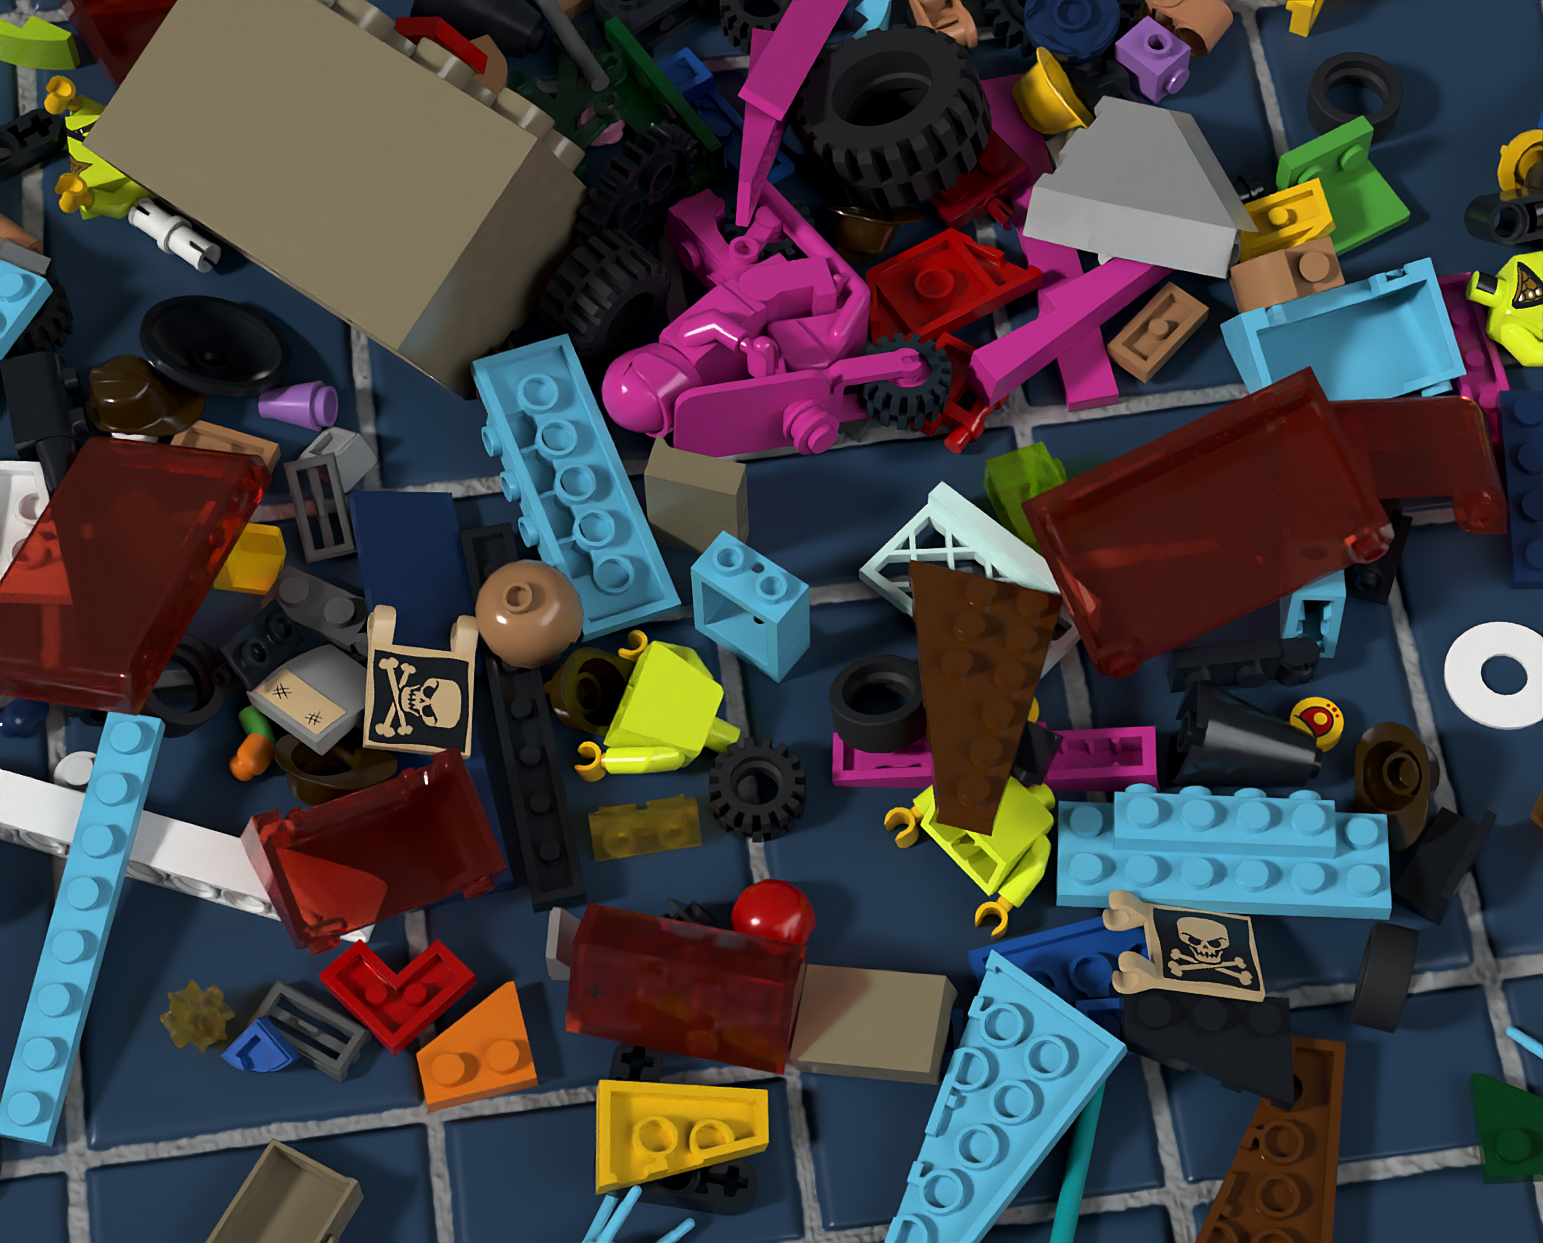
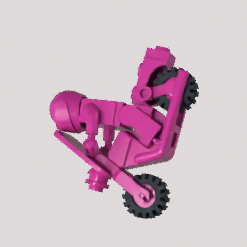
[601,180,952,458]

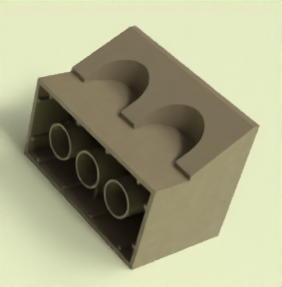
[82,0,591,400]

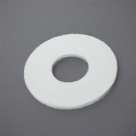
[1444,622,1543,730]

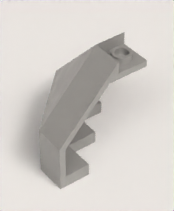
[1023,96,1260,279]

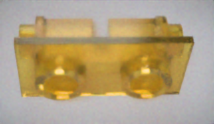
[588,793,702,862]

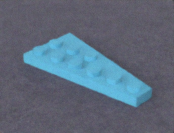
[884,949,1128,1243]

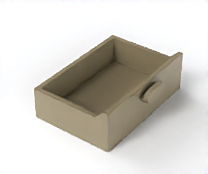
[644,435,749,554]
[789,964,958,1085]
[205,1138,364,1243]

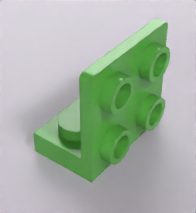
[1274,115,1410,257]

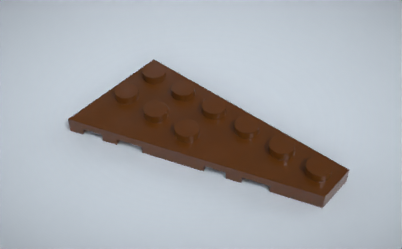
[908,559,1064,836]
[1195,1035,1346,1243]

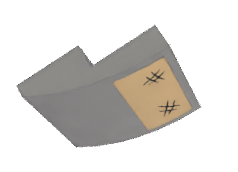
[246,644,367,756]

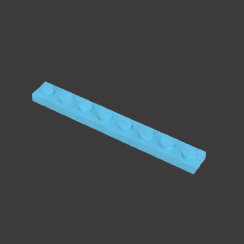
[0,709,166,1147]

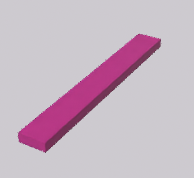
[980,73,1119,412]

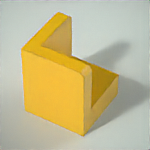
[206,519,287,596]

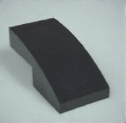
[1063,50,1143,119]

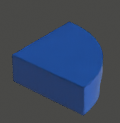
[221,1016,301,1073]

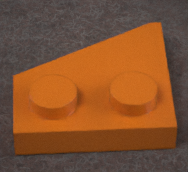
[416,981,539,1112]

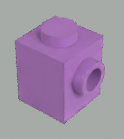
[1113,15,1191,105]

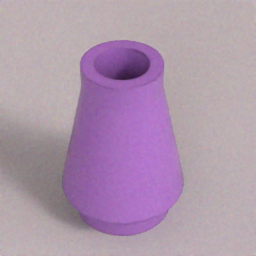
[258,381,338,431]

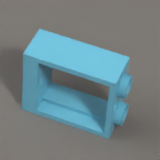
[691,530,810,684]

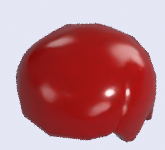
[730,878,816,962]

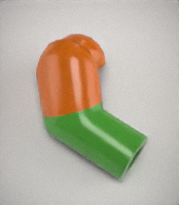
[229,705,277,781]

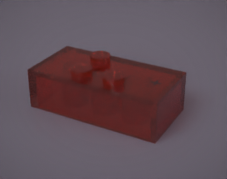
[565,903,808,1075]

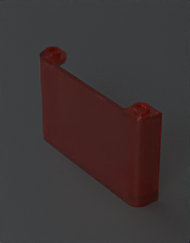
[1020,366,1394,679]
[0,436,273,716]

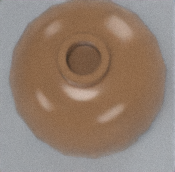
[475,559,584,669]

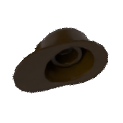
[818,203,926,264]
[85,354,205,437]
[542,646,635,738]
[1354,721,1441,853]
[274,733,398,809]

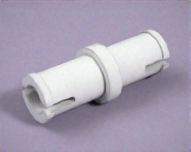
[128,197,221,273]

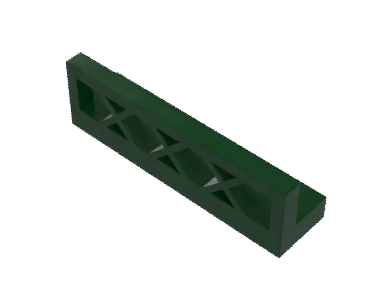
[579,16,725,198]

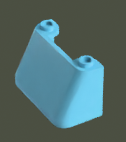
[1220,257,1466,442]

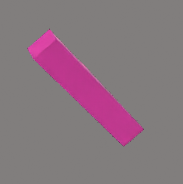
[737,0,848,122]
[735,28,789,227]
[966,257,1175,409]
[832,722,1160,793]

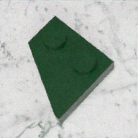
[1469,1073,1543,1185]

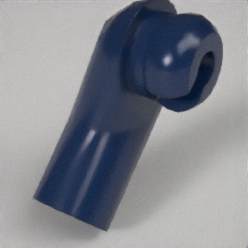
[0,665,50,738]

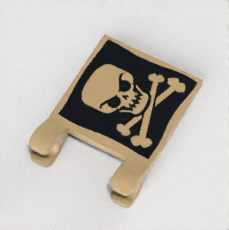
[363,605,479,759]
[1102,890,1265,1002]

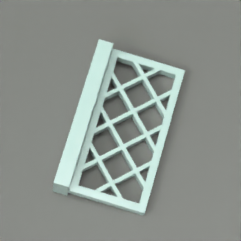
[859,481,1103,679]

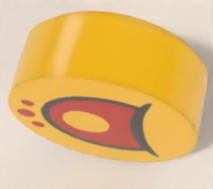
[1289,697,1344,752]

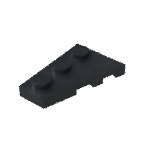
[1119,988,1294,1112]

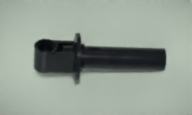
[1464,162,1543,250]

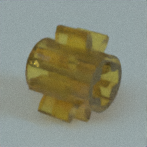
[160,980,235,1053]

